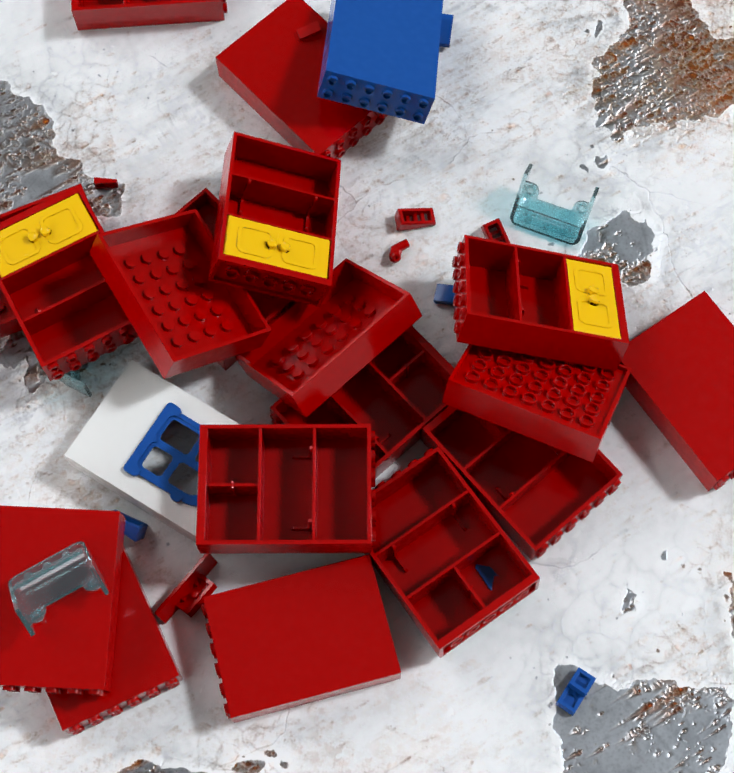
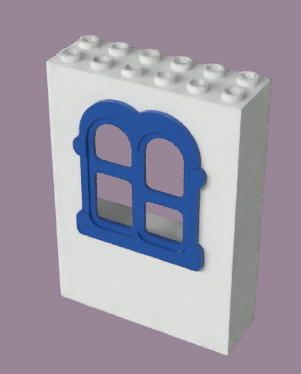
[64,360,239,543]

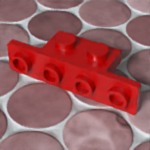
[155,554,218,623]

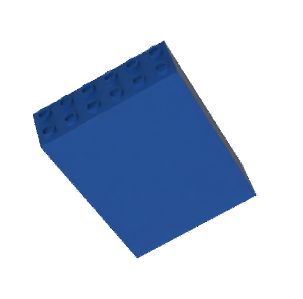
[317,0,443,124]

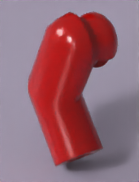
[389,239,410,263]

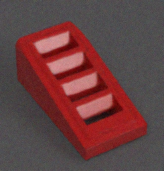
[395,208,436,231]
[481,218,511,244]

